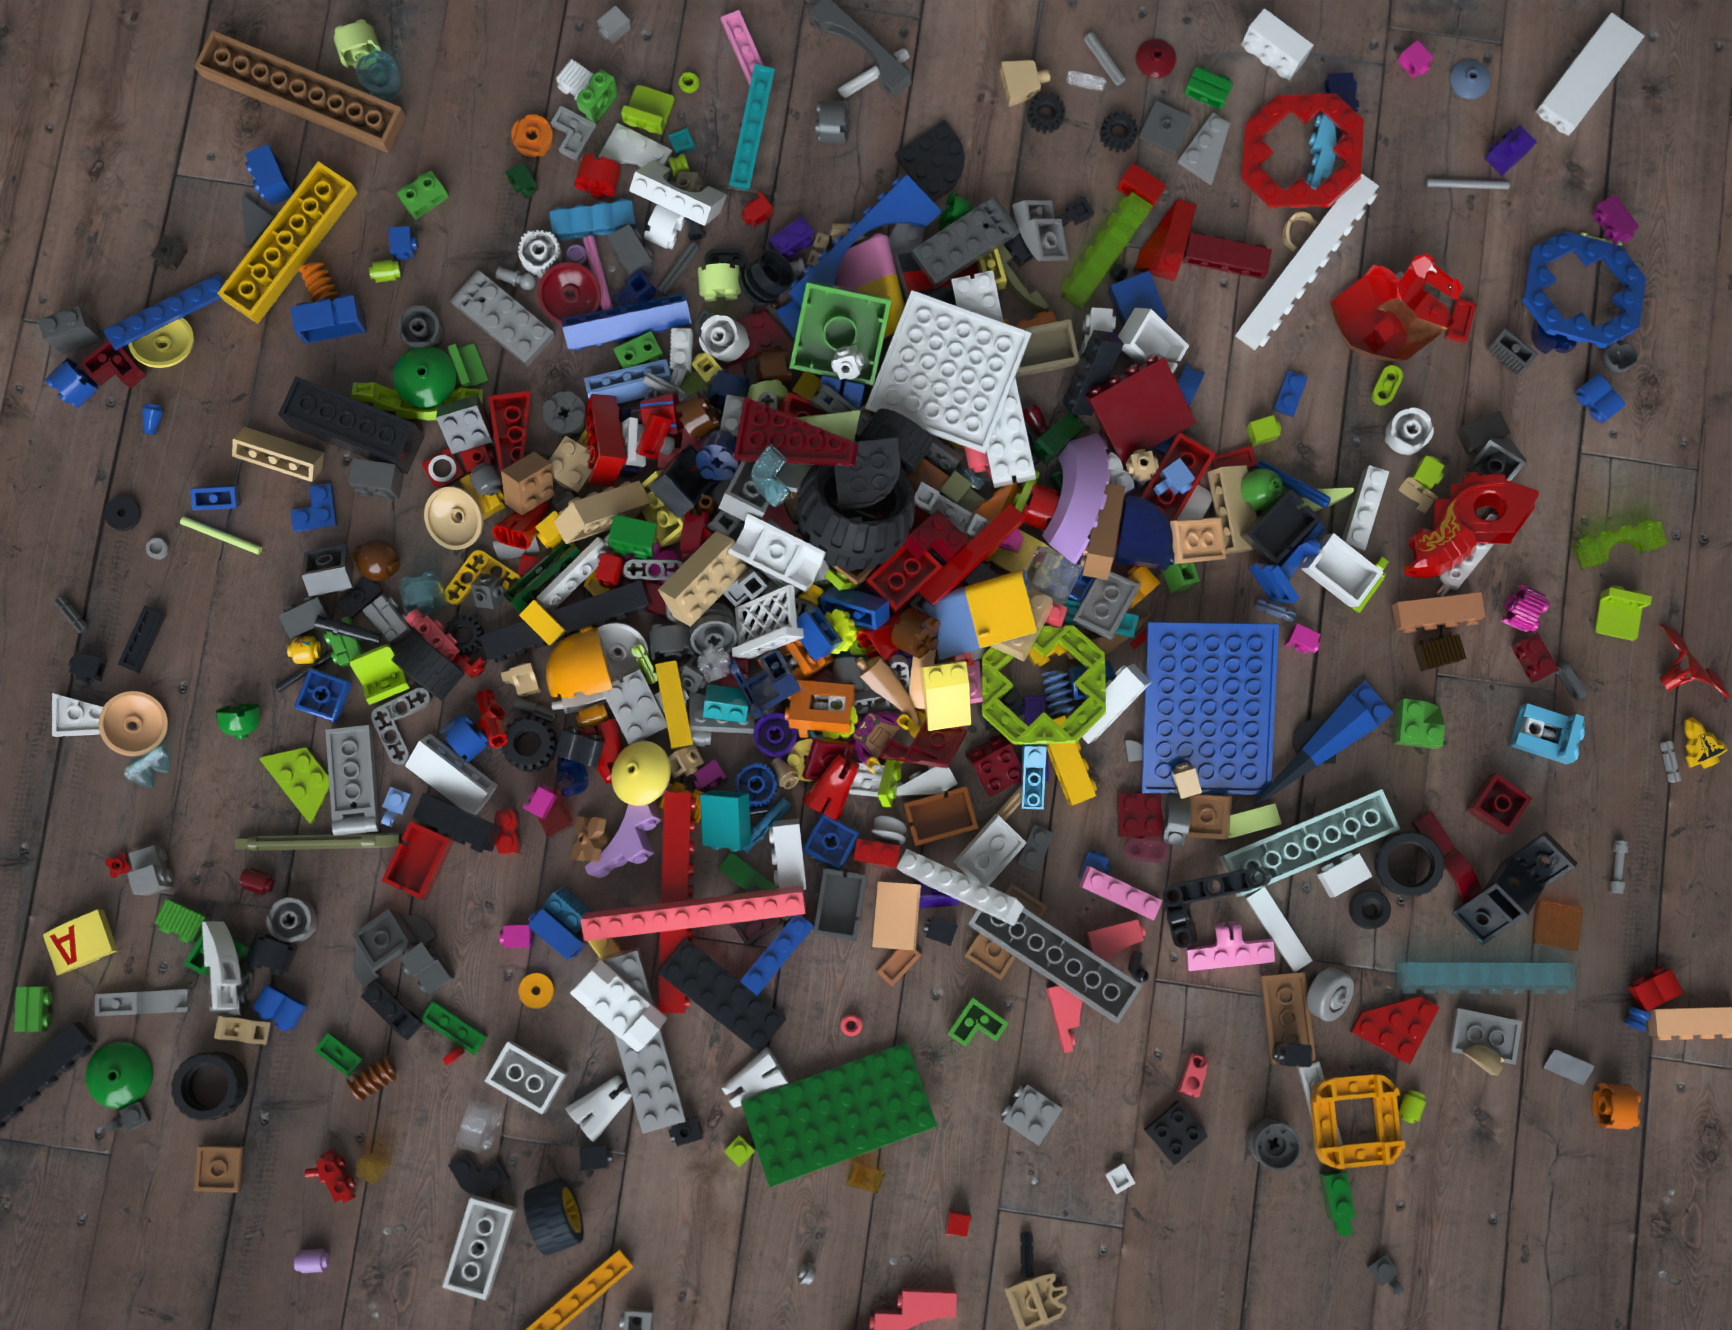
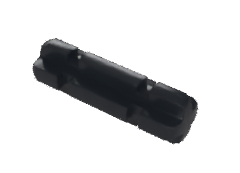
[1020,1232,1033,1277]

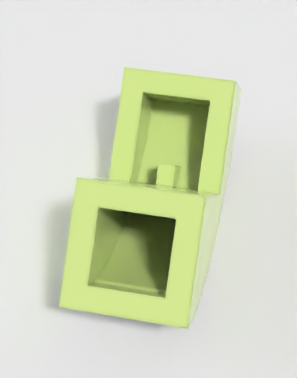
[1228,804,1282,839]

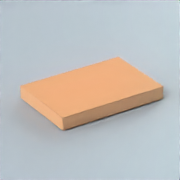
[1170,517,1226,564]
[872,882,921,951]

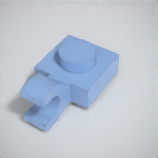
[381,787,412,827]

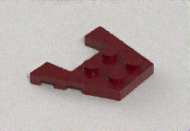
[727,309,794,377]
[880,708,967,768]

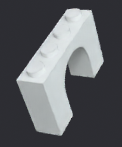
[629,160,727,226]

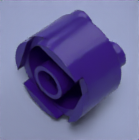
[754,713,797,758]

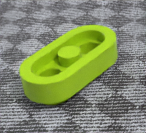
[1371,365,1403,406]

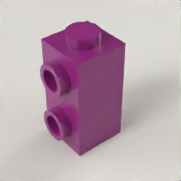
[1592,194,1639,245]

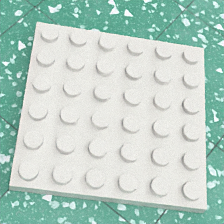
[865,290,1031,453]

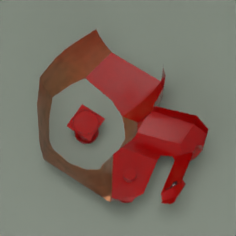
[1329,253,1464,361]

